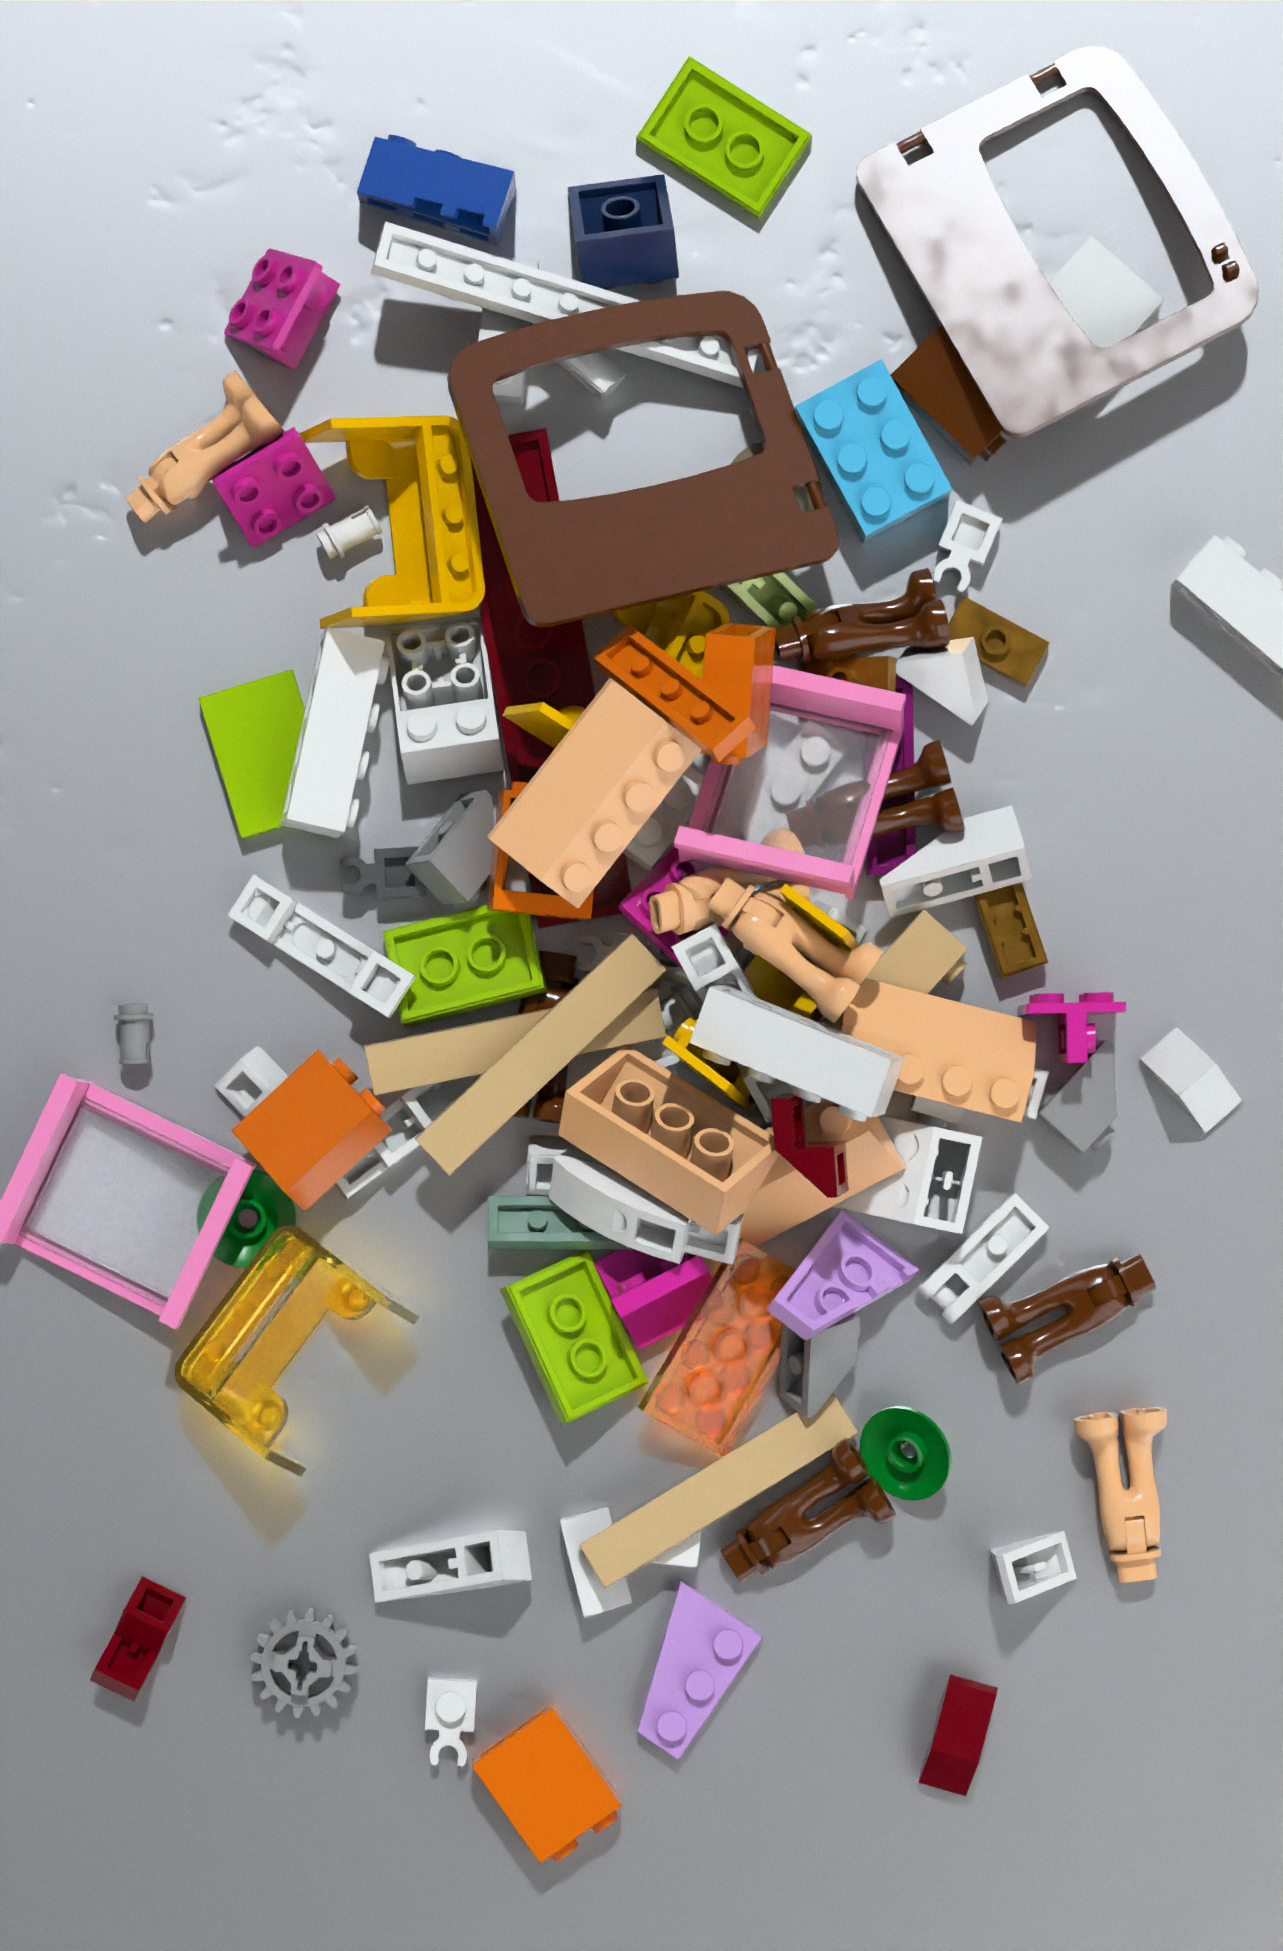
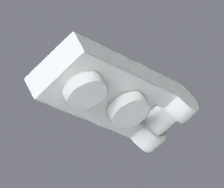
[622,753,710,873]
[916,1192,1050,1324]

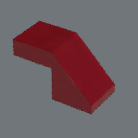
[771,1093,849,1198]
[90,1576,186,1702]
[918,1674,998,1796]

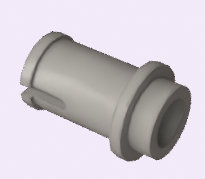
[114,1004,153,1064]

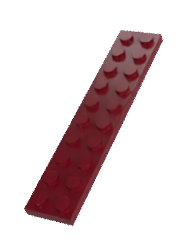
[471,428,632,929]

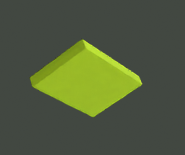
[636,56,812,219]
[198,669,305,839]
[383,904,548,1028]
[500,1250,649,1425]

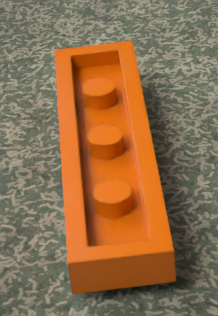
[593,624,756,762]

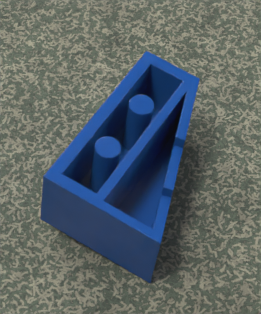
[357,135,517,247]

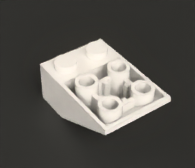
[385,616,505,785]
[832,1116,983,1234]

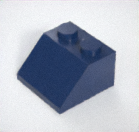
[568,174,679,290]

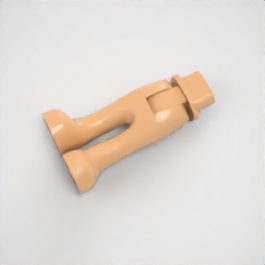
[125,370,285,523]
[649,828,810,935]
[707,877,883,1023]
[1074,1407,1168,1583]

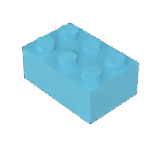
[794,359,953,543]

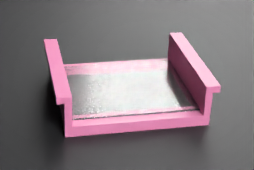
[674,665,906,900]
[0,1073,258,1330]

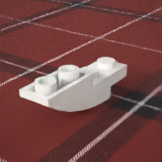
[549,1154,744,1265]

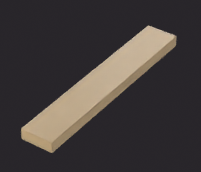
[415,933,666,1176]
[364,987,666,1095]
[579,1393,858,1589]

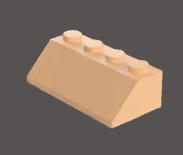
[487,678,702,908]
[832,978,1037,1122]
[558,1045,780,1236]
[736,1098,906,1257]

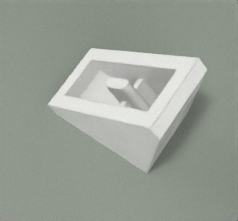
[896,637,988,726]
[1139,1027,1242,1133]
[990,1531,1077,1604]

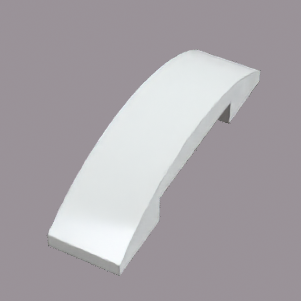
[227,874,416,1019]
[671,923,808,1123]

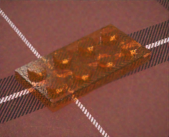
[638,1238,795,1457]

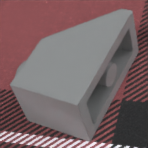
[405,790,494,905]
[1037,1040,1117,1153]
[779,1313,861,1418]

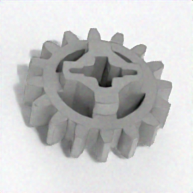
[250,1608,358,1718]

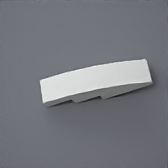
[334,1074,482,1200]

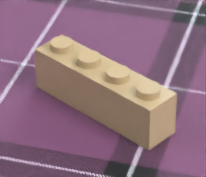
[820,909,968,1028]

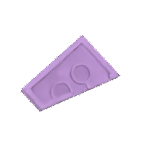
[766,1210,920,1341]
[637,1579,762,1760]

